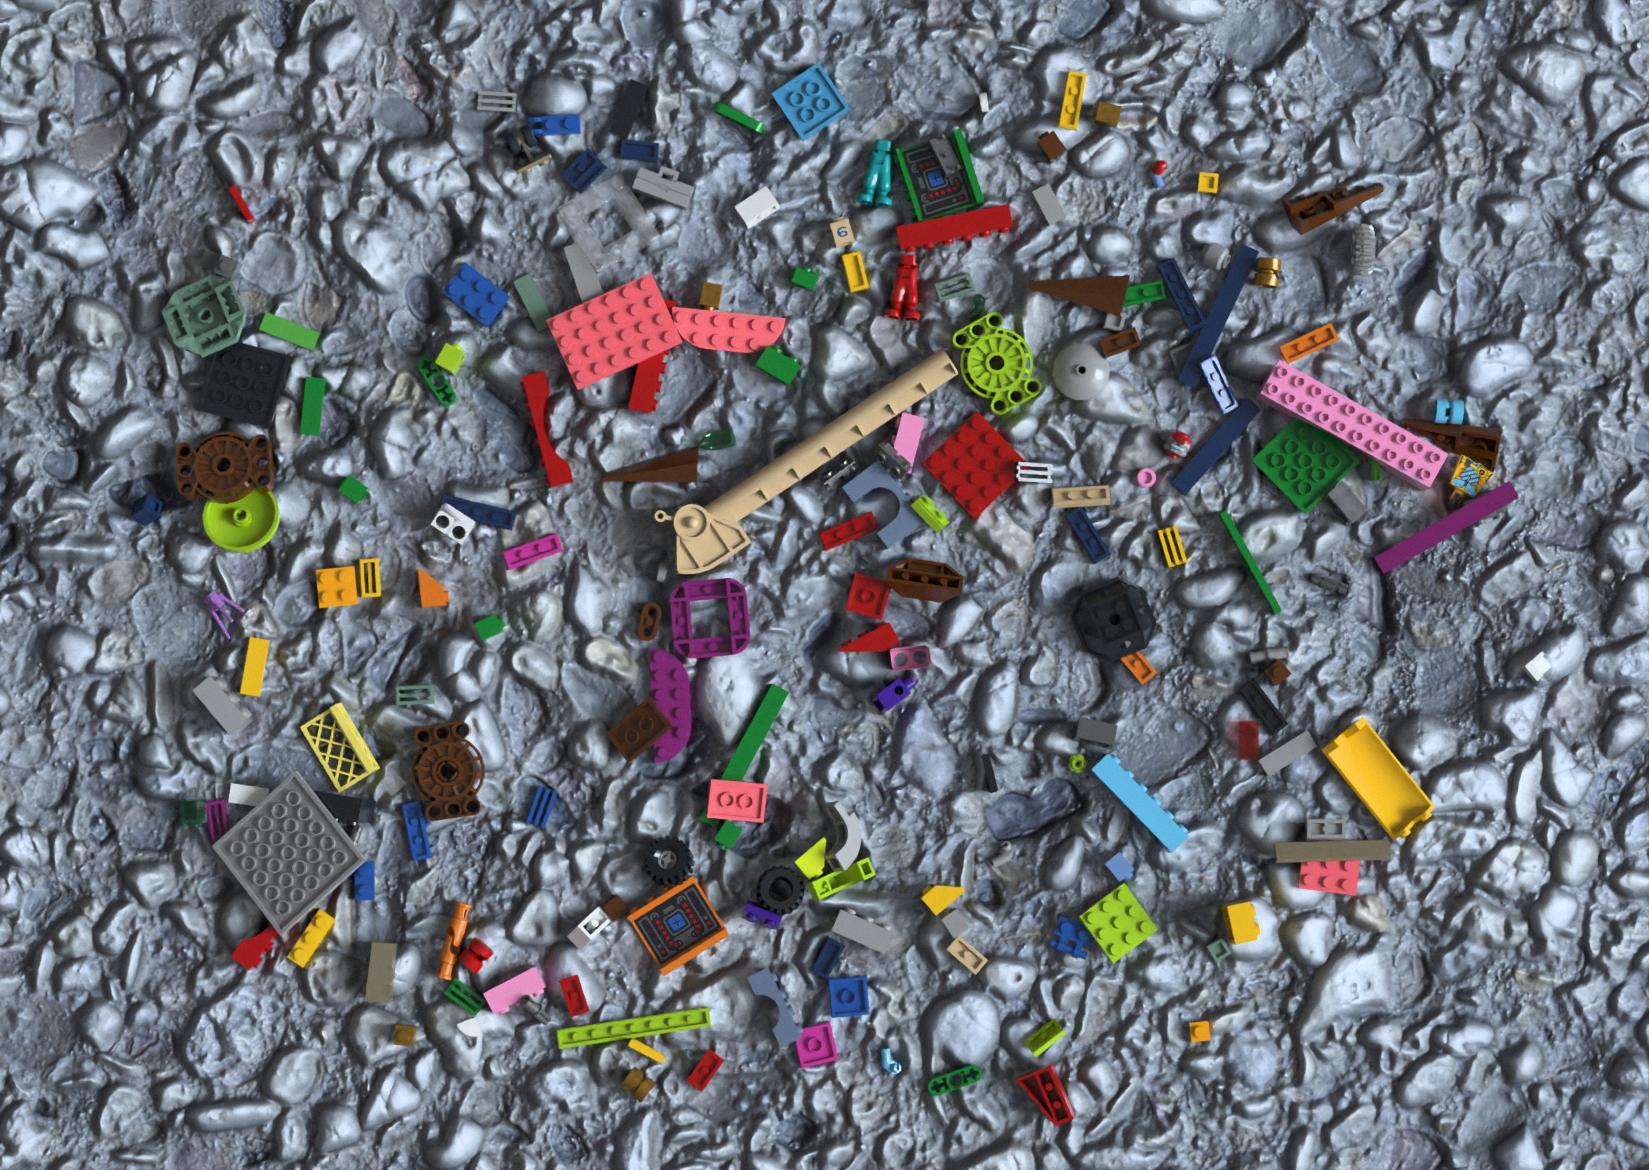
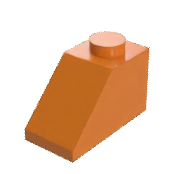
[418,569,450,609]

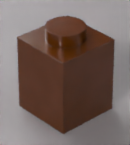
[1037,131,1066,163]
[1262,659,1291,686]

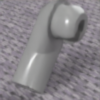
[991,841,1013,868]

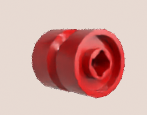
[458,937,494,974]

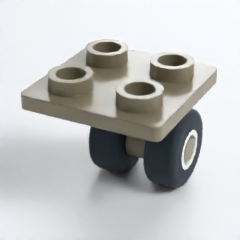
[505,124,552,175]

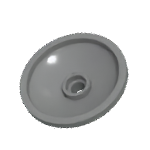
[1052,343,1110,401]

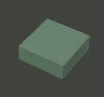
[1205,937,1232,963]

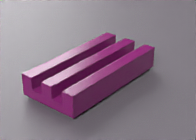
[205,799,230,840]

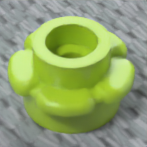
[1068,754,1087,773]

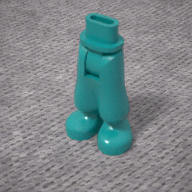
[856,140,892,207]

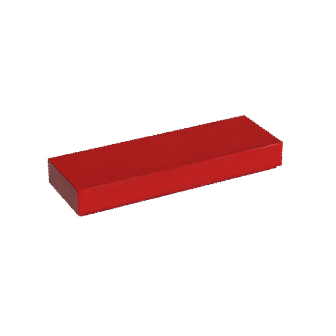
[818,511,879,551]

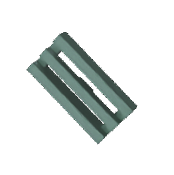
[933,272,976,303]
[395,684,435,706]

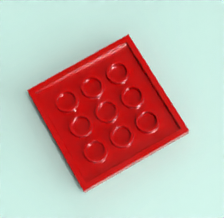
[922,411,1030,519]

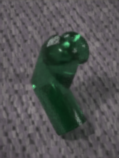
[966,294,986,322]

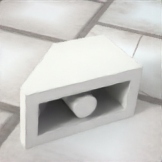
[567,906,612,950]

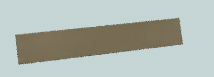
[1274,840,1391,863]

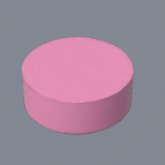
[1136,468,1156,488]

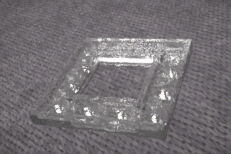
[556,173,661,275]

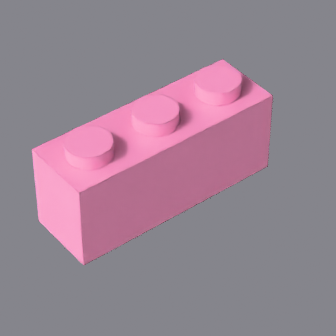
[890,413,925,475]
[483,966,546,1015]

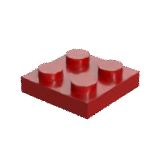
[845,573,891,620]

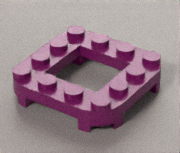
[670,578,750,659]

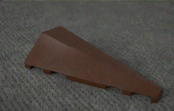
[1282,182,1384,235]
[1028,274,1130,316]
[1403,418,1503,472]
[602,446,699,483]

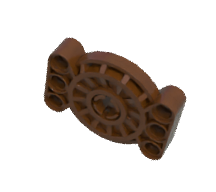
[175,432,274,504]
[412,722,485,821]

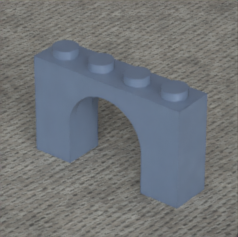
[842,461,925,549]

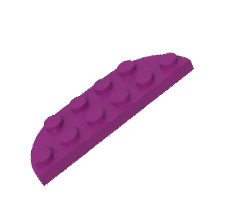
[649,648,691,763]

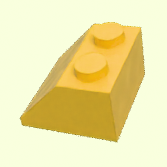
[920,884,966,916]

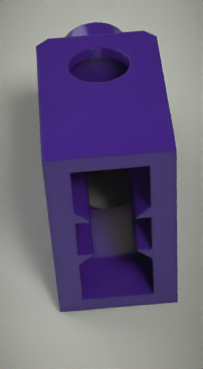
[871,676,916,715]

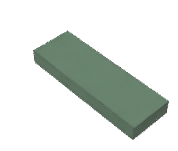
[513,273,552,333]

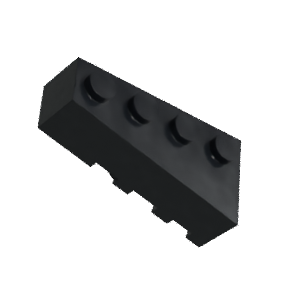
[313,790,376,826]

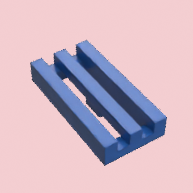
[527,786,558,828]

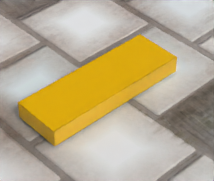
[1058,71,1087,131]
[240,637,270,697]

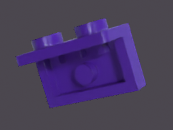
[741,900,783,931]

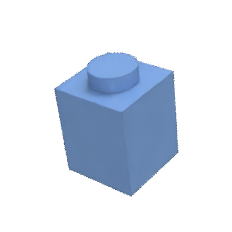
[1103,851,1134,882]

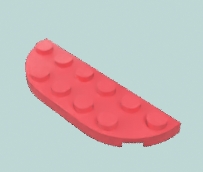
[671,307,786,353]

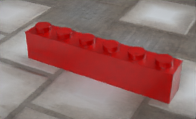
[896,204,1013,254]
[628,299,677,415]

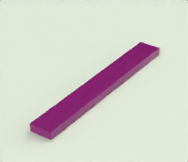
[1374,481,1519,574]

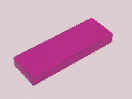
[502,533,563,570]

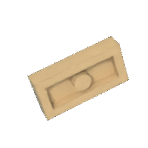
[946,935,988,975]

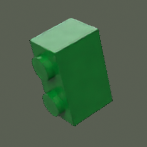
[756,345,801,386]

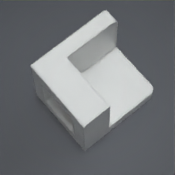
[1521,651,1551,681]

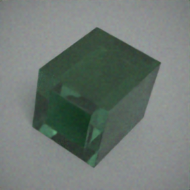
[179,799,208,828]

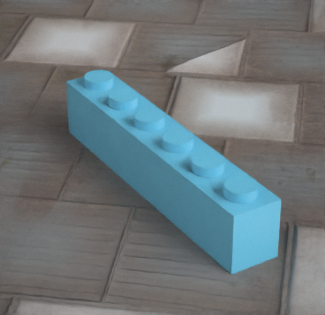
[1090,754,1189,853]

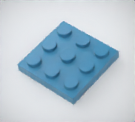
[771,62,850,142]

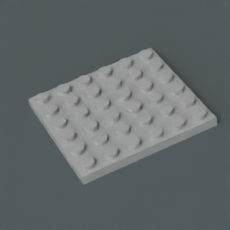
[212,771,367,935]

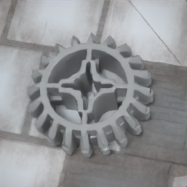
[1350,224,1376,276]

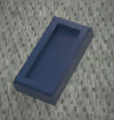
[619,139,660,163]
[810,937,845,980]

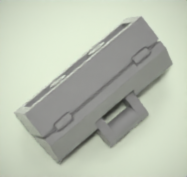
[632,166,694,210]

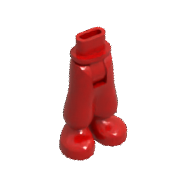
[884,254,920,321]

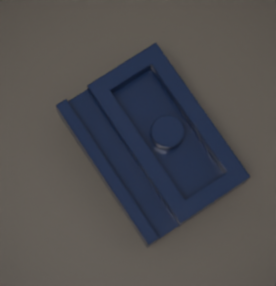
[561,148,608,195]

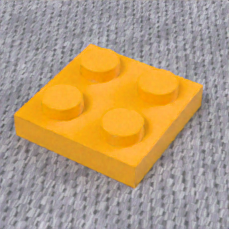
[316,566,358,608]

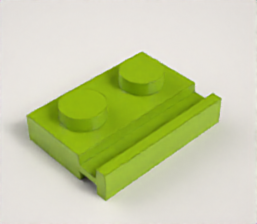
[911,495,950,533]

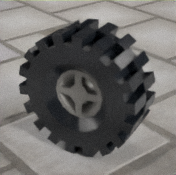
[643,836,695,888]

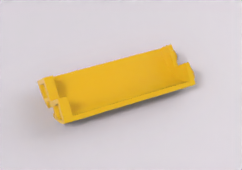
[1321,716,1435,841]

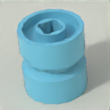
[1433,398,1464,425]

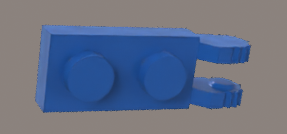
[526,114,581,136]

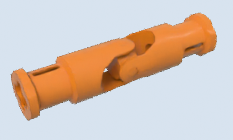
[435,901,472,980]

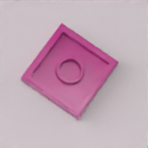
[795,1022,839,1068]

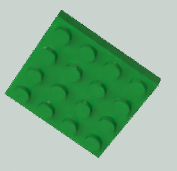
[1251,418,1360,515]

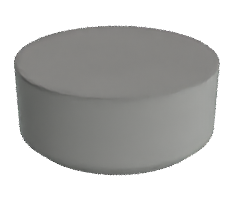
[656,562,667,582]

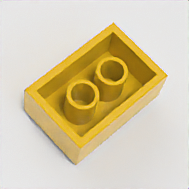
[1221,900,1260,945]

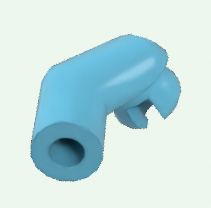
[881,1048,901,1074]

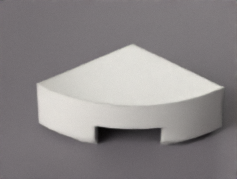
[457,1017,482,1037]

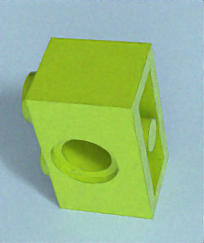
[435,342,467,376]

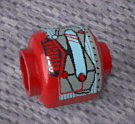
[1163,430,1192,460]

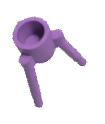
[204,591,244,639]

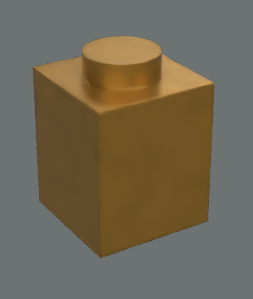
[1092,101,1122,128]
[699,282,723,311]
[393,1024,417,1047]

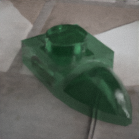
[697,427,737,451]

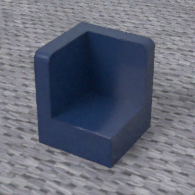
[130,493,163,526]

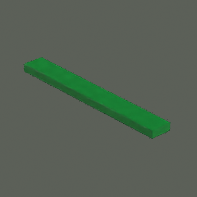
[699,683,789,828]

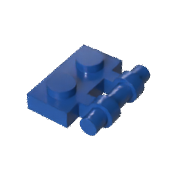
[1049,915,1093,960]

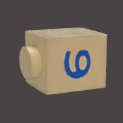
[830,217,855,248]

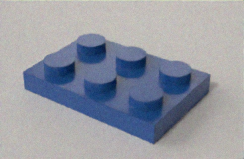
[442,262,511,327]

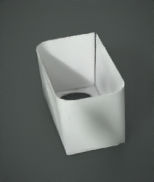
[430,503,477,545]

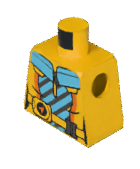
[1448,455,1494,504]

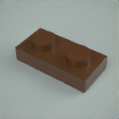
[1099,327,1142,359]

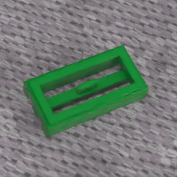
[444,978,487,1016]

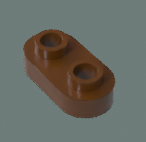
[638,603,662,641]

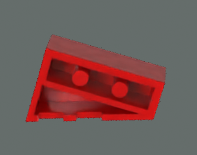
[1015,1062,1075,1126]

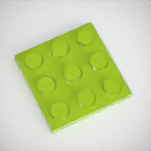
[1078,883,1158,964]

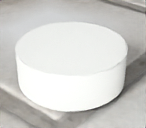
[979,93,989,112]

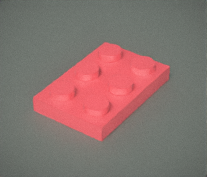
[706,778,768,823]
[1298,861,1360,896]

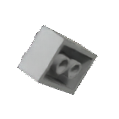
[192,676,253,735]

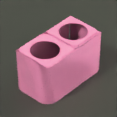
[890,645,931,671]

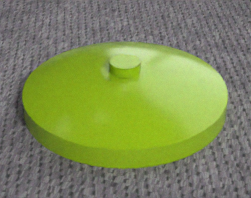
[203,483,280,553]

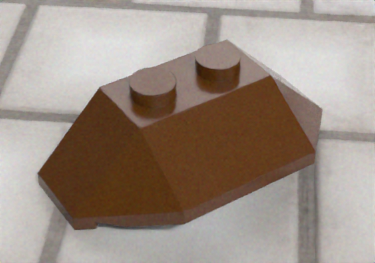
[885,558,964,603]

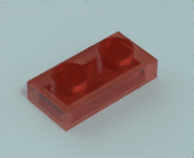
[1238,721,1259,760]

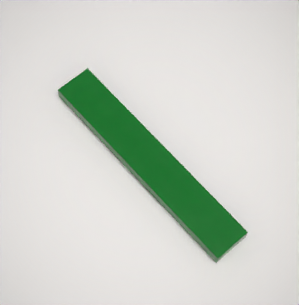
[1218,510,1282,615]

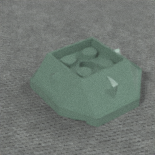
[162,276,247,358]

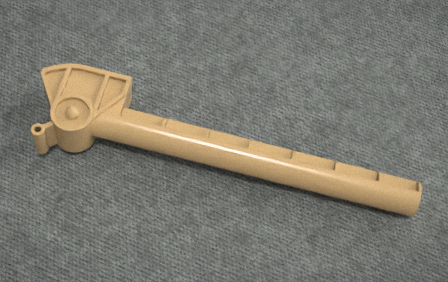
[653,349,958,574]

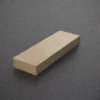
[1051,485,1110,508]

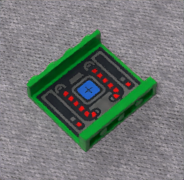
[893,128,984,222]

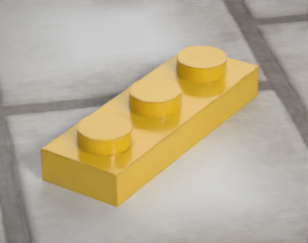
[287,909,336,968]

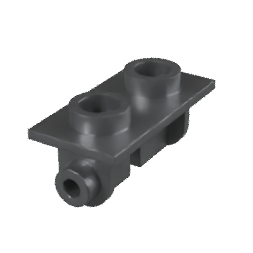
[873,442,912,480]
[819,457,859,492]

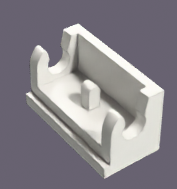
[735,186,780,229]

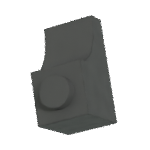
[199,249,242,282]

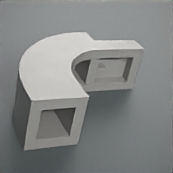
[823,801,861,872]

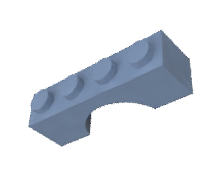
[747,967,804,1048]

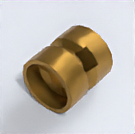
[1253,257,1282,288]
[620,1066,656,1103]

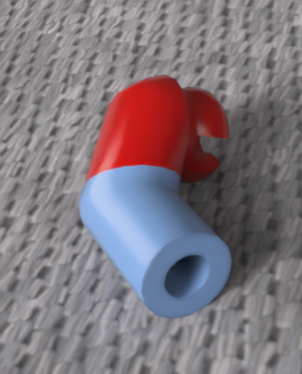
[1150,160,1168,189]

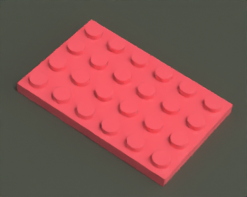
[546,273,683,390]

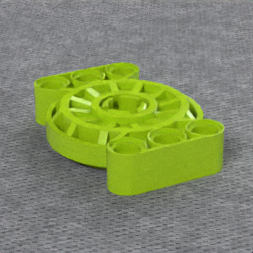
[952,312,1041,416]

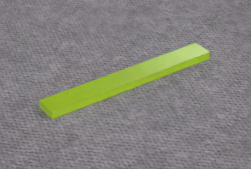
[556,1007,711,1049]

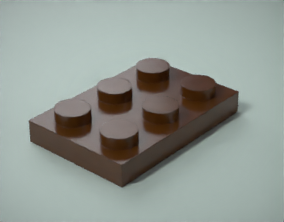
[606,697,673,763]

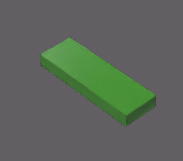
[259,312,320,351]

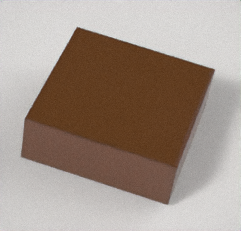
[603,895,629,922]

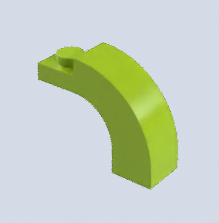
[807,857,876,902]

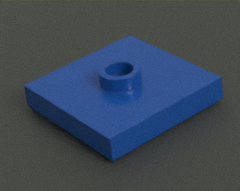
[828,976,870,1018]

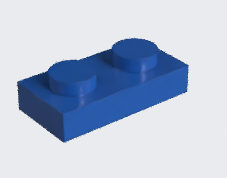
[355,861,375,900]

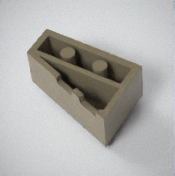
[364,941,397,1003]

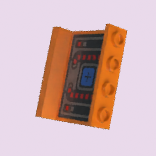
[627,876,730,976]

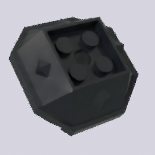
[1071,577,1157,662]

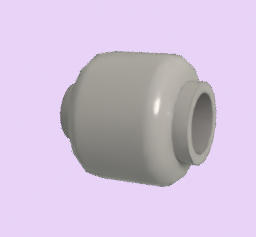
[1201,242,1231,270]

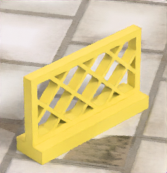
[300,703,380,793]

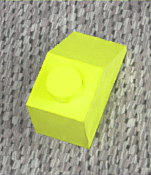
[795,837,826,880]

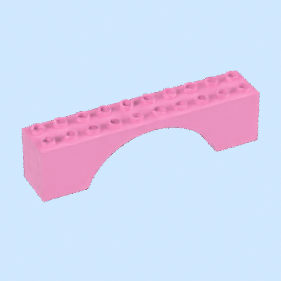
[1255,360,1448,491]

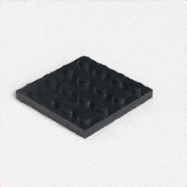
[196,342,291,430]

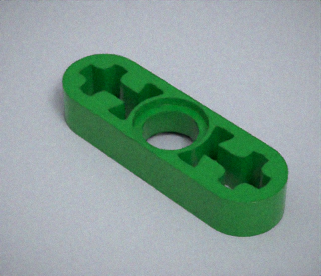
[712,101,765,135]
[418,356,457,406]
[928,1064,982,1096]

